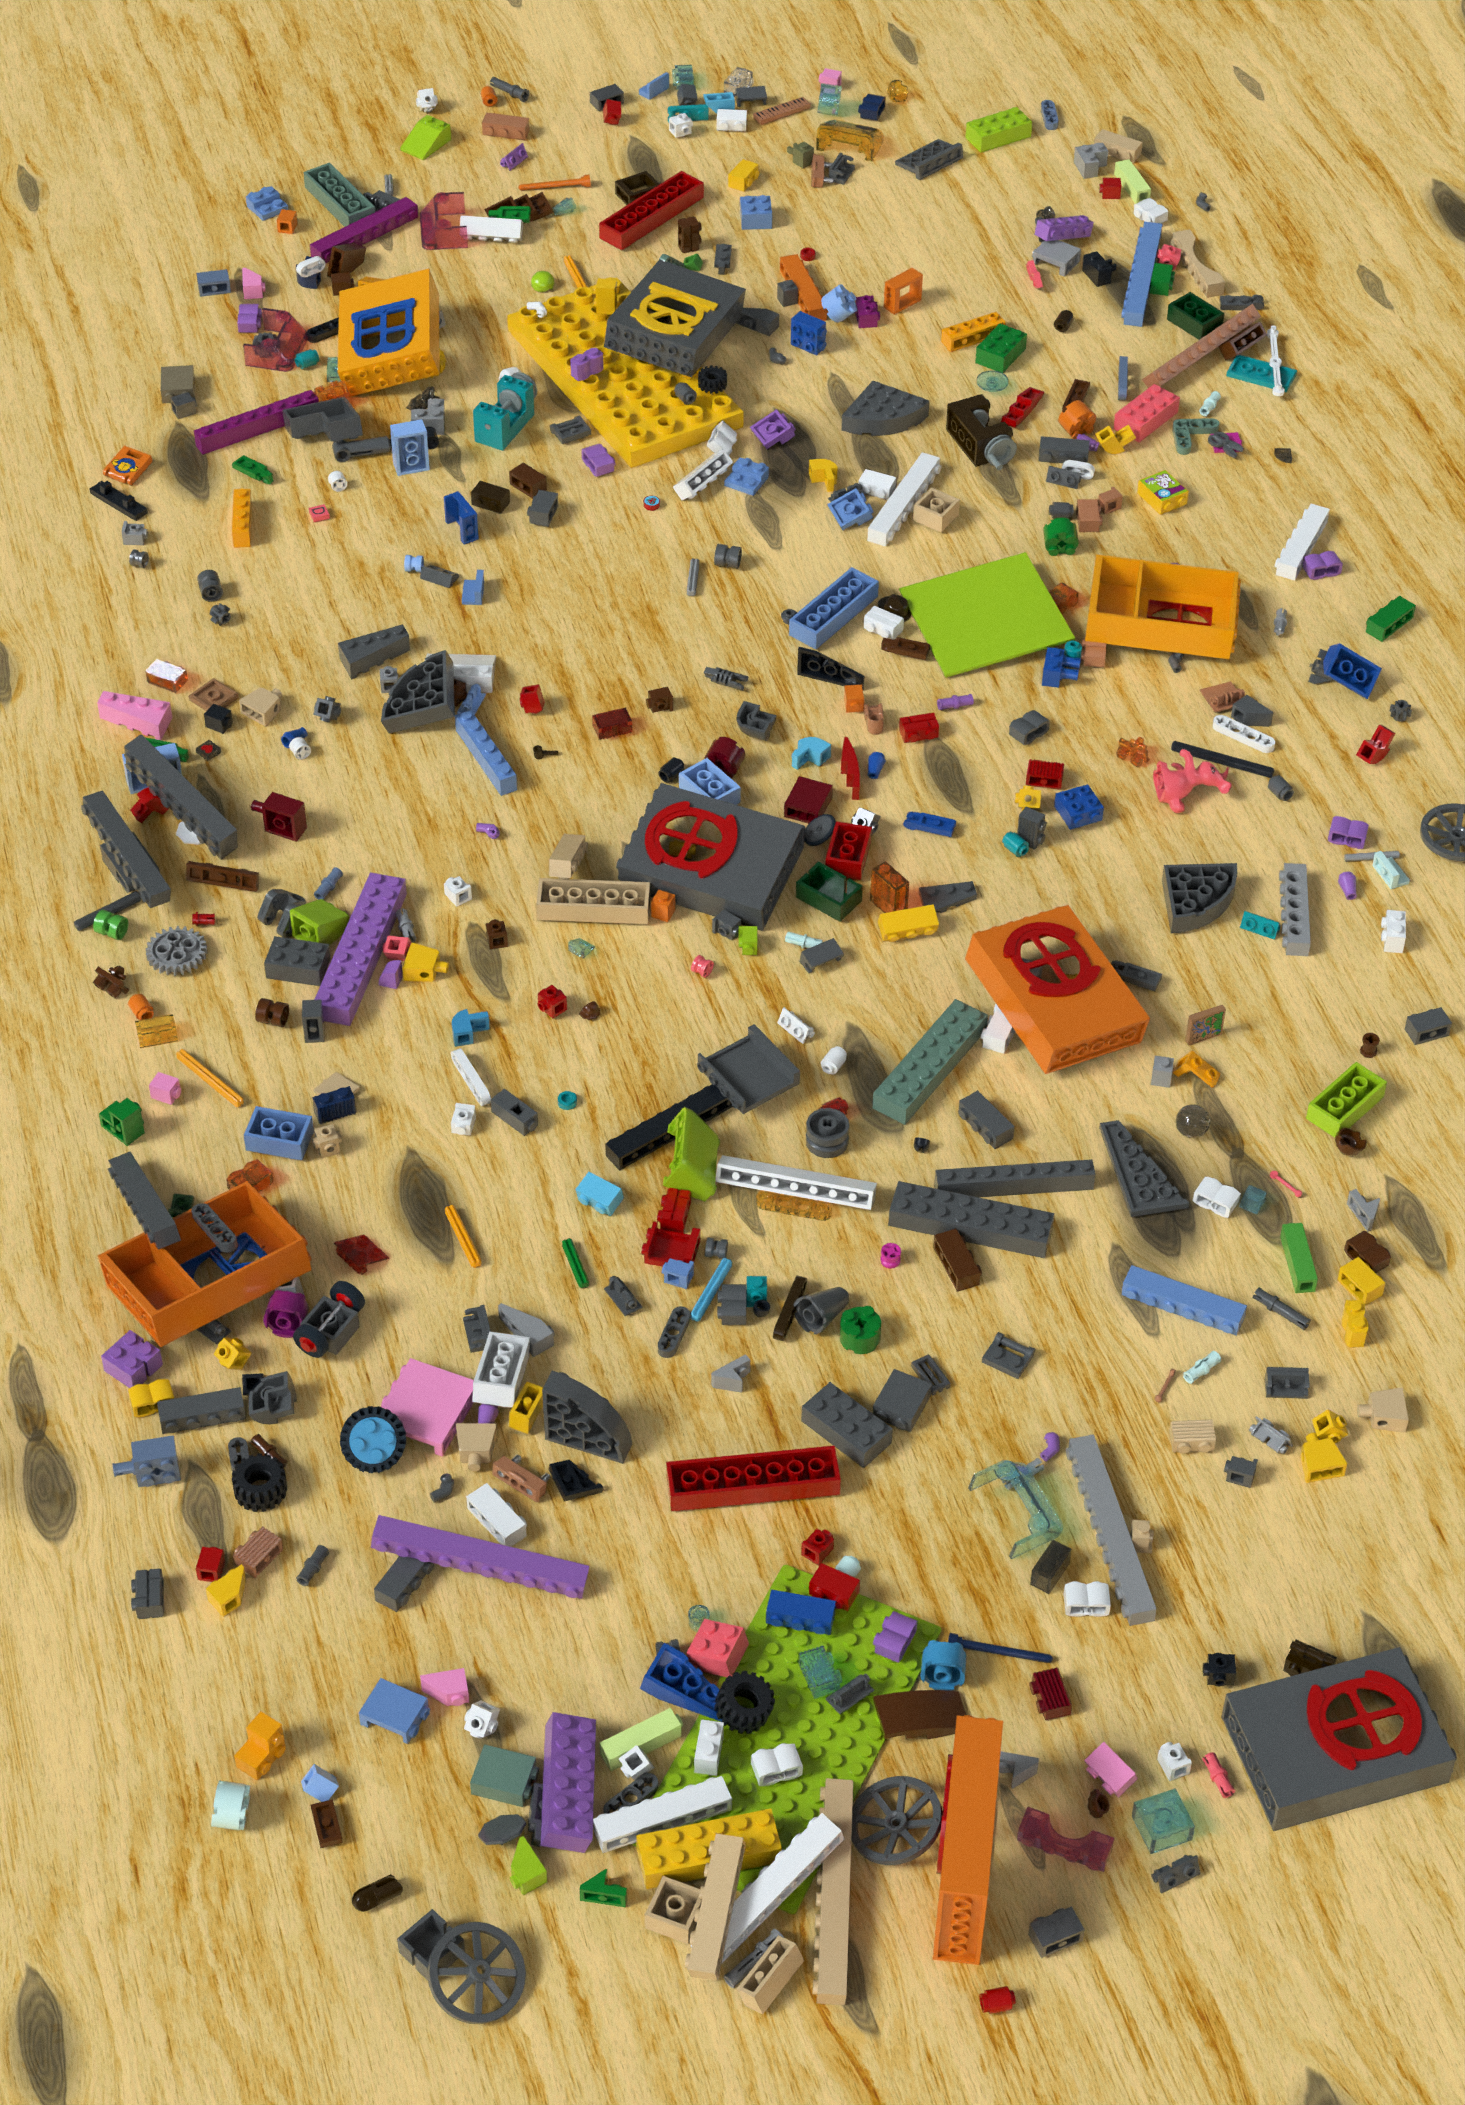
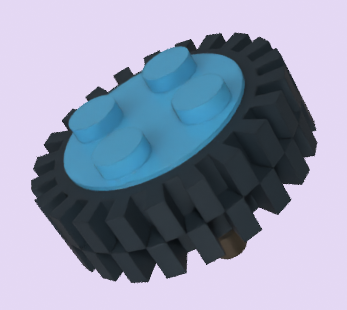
[340,1406,406,1473]

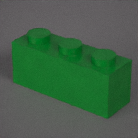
[1366,596,1416,642]

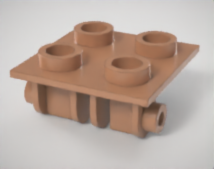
[1200,681,1245,713]

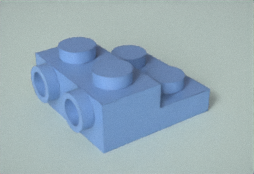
[246,186,289,221]
[724,457,769,496]
[827,488,874,531]

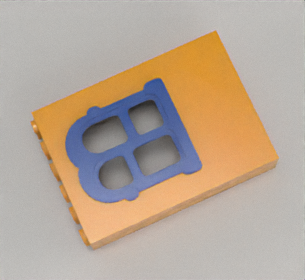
[337,269,440,397]

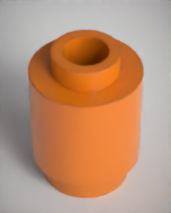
[480,86,497,107]
[128,994,154,1022]

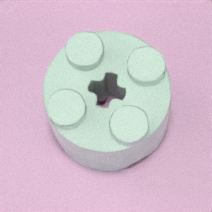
[211,1780,251,1830]

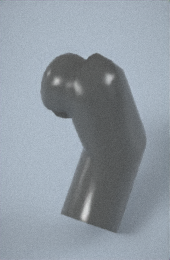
[1196,192,1211,212]
[769,348,786,365]
[1168,653,1184,673]

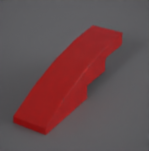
[1001,387,1044,427]
[841,737,860,800]

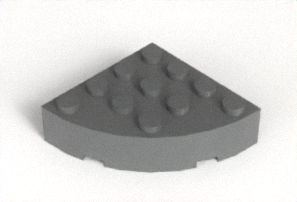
[842,381,929,436]
[381,650,455,734]
[1162,863,1237,933]
[542,1370,632,1464]

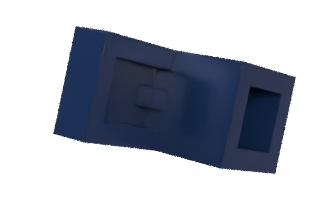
[296,256,321,289]

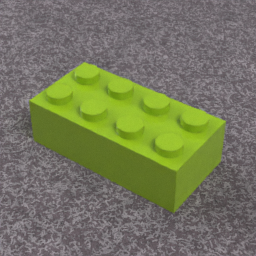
[966,107,1032,153]
[1306,1062,1387,1138]

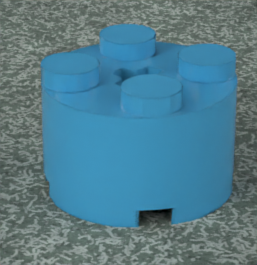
[920,1640,967,1690]

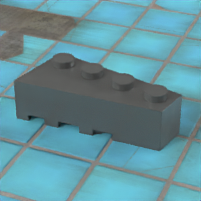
[338,624,410,680]

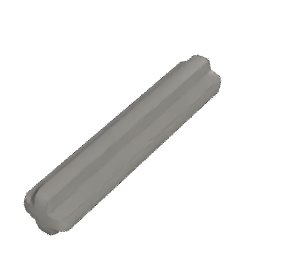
[687,558,699,596]

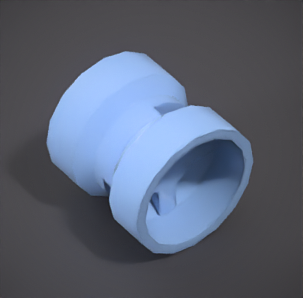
[404,555,424,572]

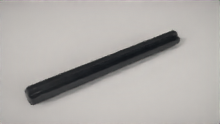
[1171,741,1274,778]

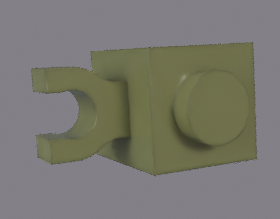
[787,142,814,169]

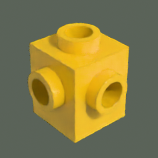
[1015,786,1041,811]
[214,1337,252,1370]
[1312,1409,1348,1443]

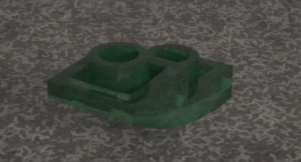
[168,1194,194,1218]

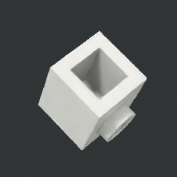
[619,1745,655,1780]

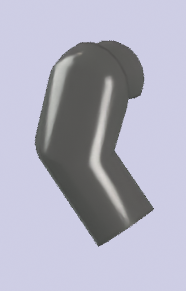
[430,1473,454,1502]

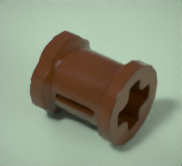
[1360,1033,1380,1058]

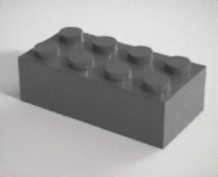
[801,1382,893,1468]

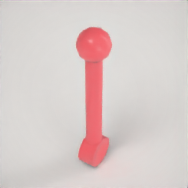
[1270,1171,1302,1197]

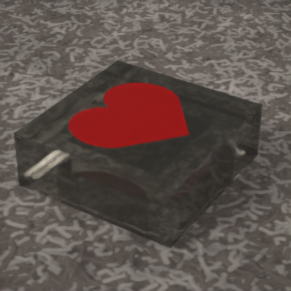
[196,740,221,761]

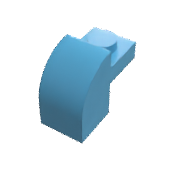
[452,1009,490,1047]

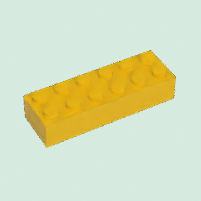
[636,1808,782,1889]

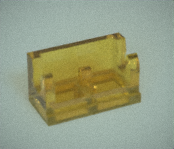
[135,1014,178,1048]

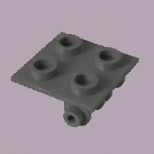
[363,190,400,212]

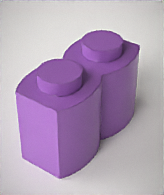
[237,304,262,332]
[570,348,603,381]
[582,444,615,477]
[1302,551,1343,580]
[1328,816,1369,849]
[873,1611,918,1663]

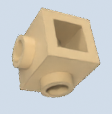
[312,1124,342,1158]

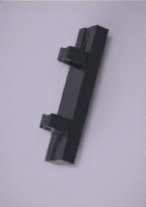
[89,481,148,521]

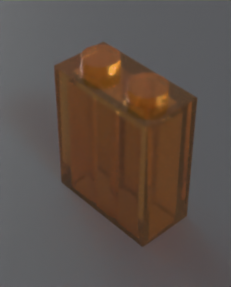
[870,861,909,913]

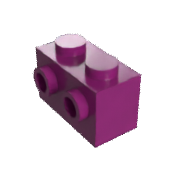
[855,295,880,328]

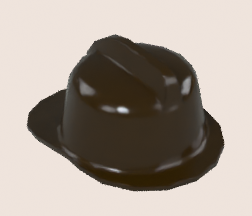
[878,594,911,622]

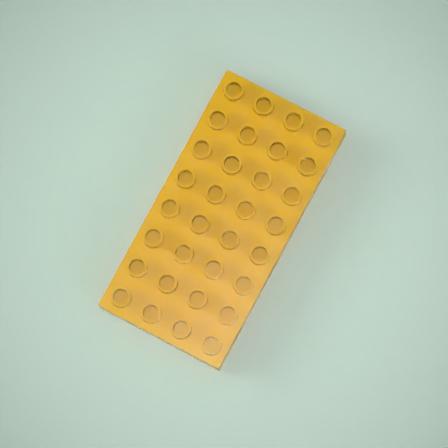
[507,277,744,468]

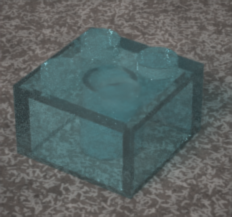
[1132,1788,1195,1854]

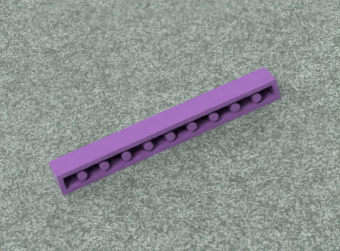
[371,1515,590,1599]

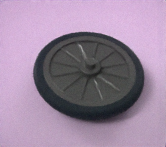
[804,814,836,846]

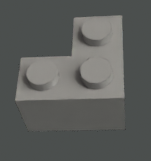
[1074,143,1108,179]
[411,398,445,435]

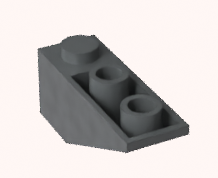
[736,308,779,336]

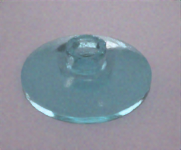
[977,371,1008,392]

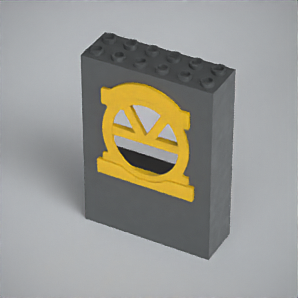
[604,259,746,377]

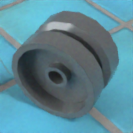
[806,1108,849,1158]

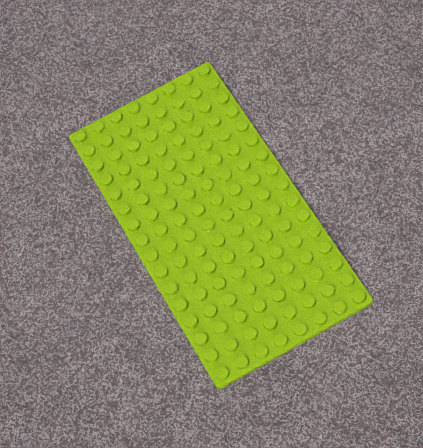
[632,1565,941,1914]

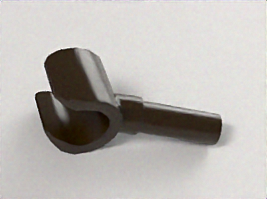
[533,745,558,760]

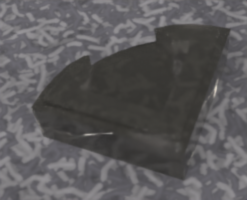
[1274,448,1292,463]

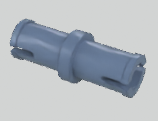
[314,867,343,900]

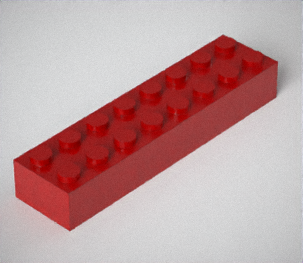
[599,171,704,250]
[666,1445,841,1511]

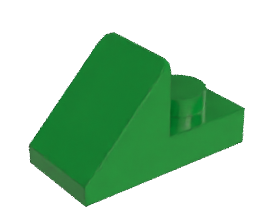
[579,1869,627,1908]

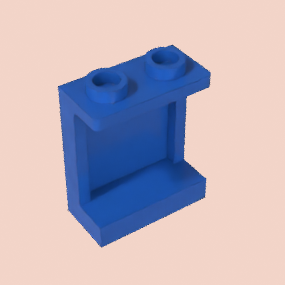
[444,491,479,545]

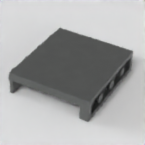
[697,1024,800,1114]

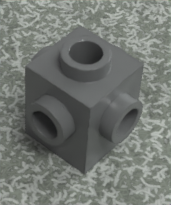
[313,696,341,722]

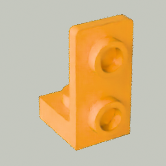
[1172,1051,1221,1088]

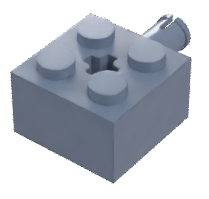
[112,1435,181,1487]

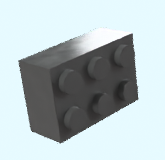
[264,936,331,986]

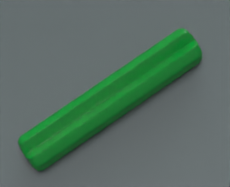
[562,1238,589,1288]

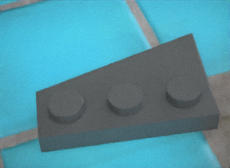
[919,881,977,913]

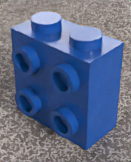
[791,311,827,356]
[1054,784,1104,830]

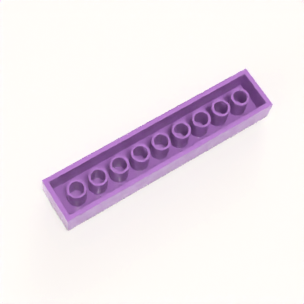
[314,872,407,1026]

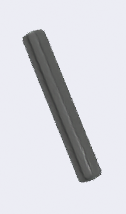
[74,891,141,931]

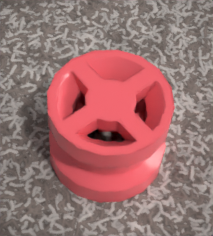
[691,955,714,978]

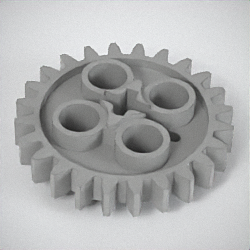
[146,926,208,976]

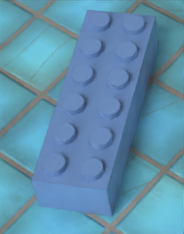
[789,567,879,649]

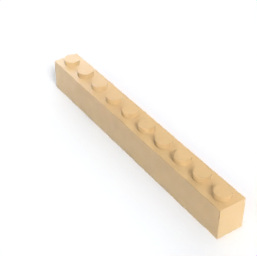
[812,1778,853,2005]

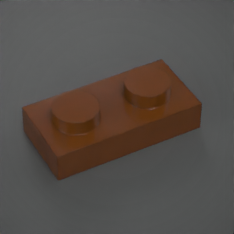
[310,1799,343,1849]

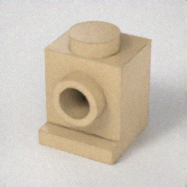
[1130,1520,1154,1554]

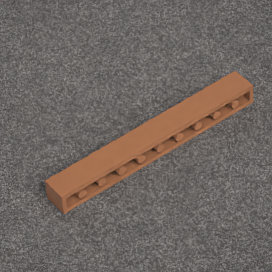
[1142,304,1261,388]

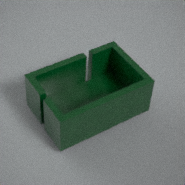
[796,861,863,922]

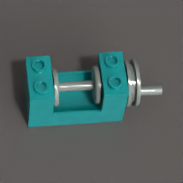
[473,372,538,451]

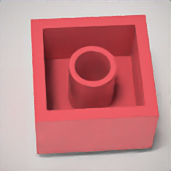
[686,1619,749,1677]

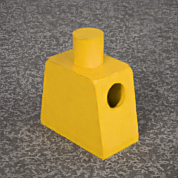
[402,943,449,982]
[1301,1432,1347,1483]

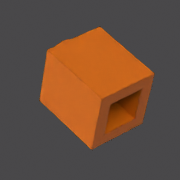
[277,209,298,234]
[844,685,864,713]
[651,890,676,922]

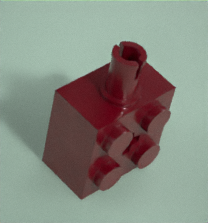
[251,792,307,842]

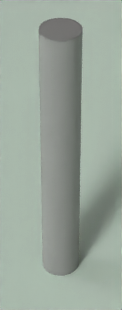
[1344,851,1400,862]

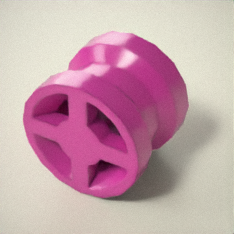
[880,1243,901,1269]

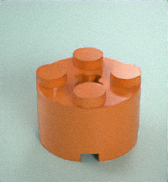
[1058,400,1096,439]

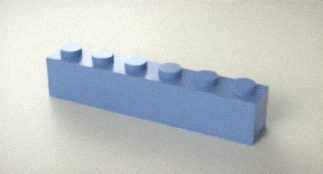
[455,710,517,796]
[1121,1265,1247,1336]

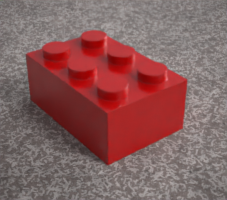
[825,821,872,880]

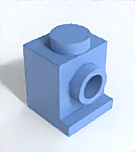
[662,1258,694,1289]

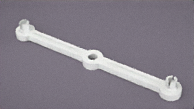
[1267,325,1285,396]

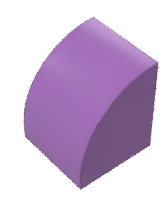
[379,960,403,989]

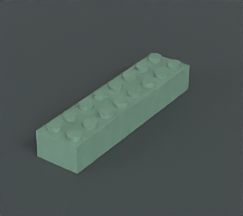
[872,999,988,1125]

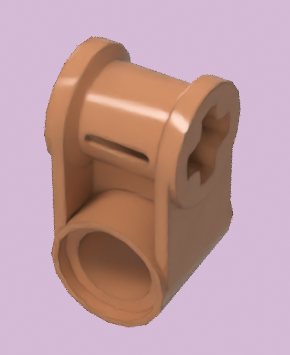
[864,703,884,735]

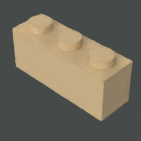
[1094,129,1142,164]
[737,1935,804,2015]

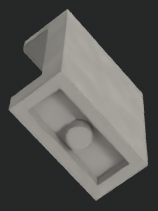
[1032,240,1081,277]

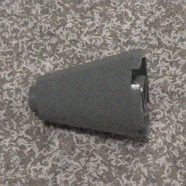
[794,1287,849,1335]

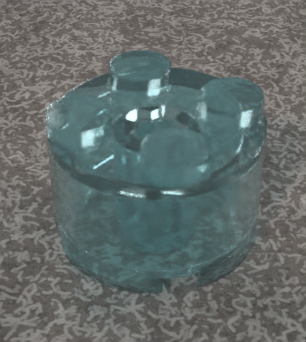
[817,83,842,116]

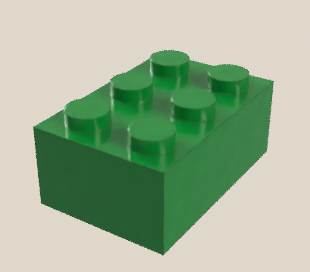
[975,323,1027,373]

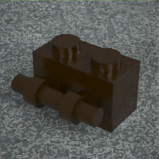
[1283,1639,1337,1676]

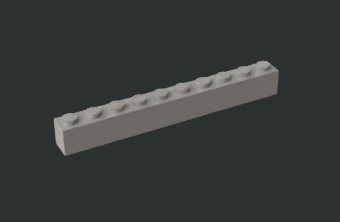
[1066,1434,1157,1626]

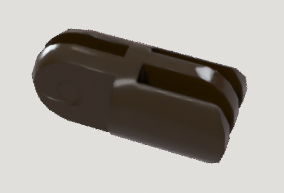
[352,1874,403,1912]

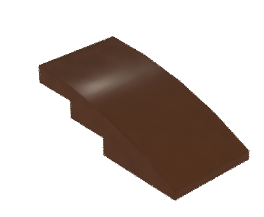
[484,192,554,224]
[873,1690,966,1740]

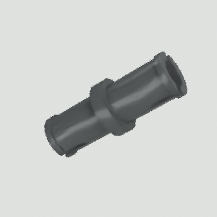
[296,1545,329,1586]

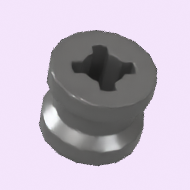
[129,549,149,568]

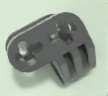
[257,889,306,938]

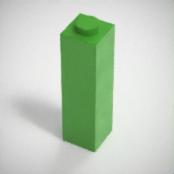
[1280,1223,1318,1293]

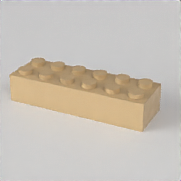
[536,878,650,924]

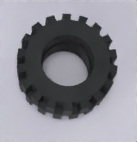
[232,1453,287,1512]
[714,1671,775,1734]

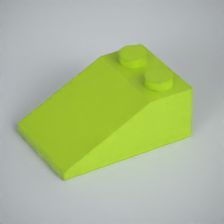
[400,115,451,160]

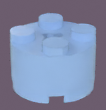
[821,284,857,323]

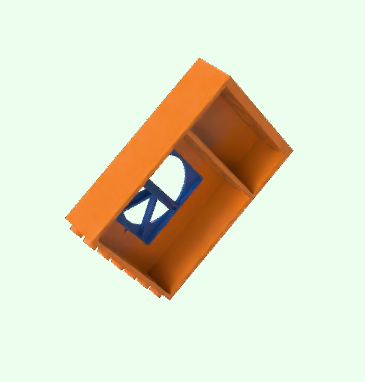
[97,1181,312,1347]

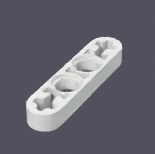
[1213,715,1275,753]
[451,1048,491,1106]

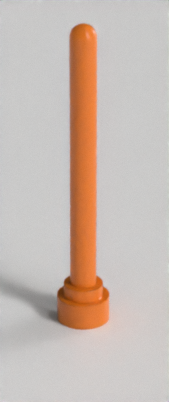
[518,174,591,190]

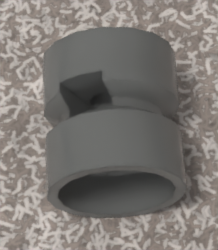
[714,544,742,569]
[197,570,223,602]

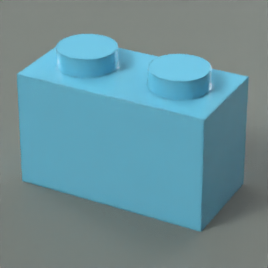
[575,1172,624,1216]

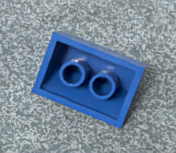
[1323,643,1382,699]

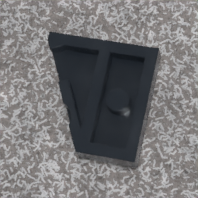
[549,1460,603,1502]

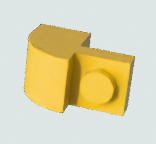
[1096,424,1136,454]
[809,459,838,492]

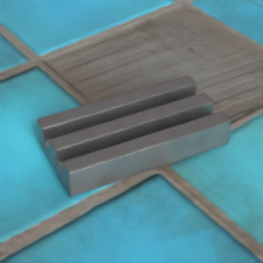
[911,1354,951,1396]

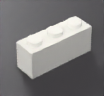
[466,1483,527,1547]

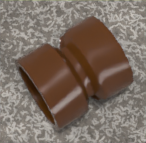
[255,998,289,1027]

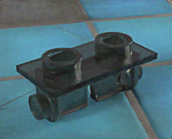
[406,386,439,410]

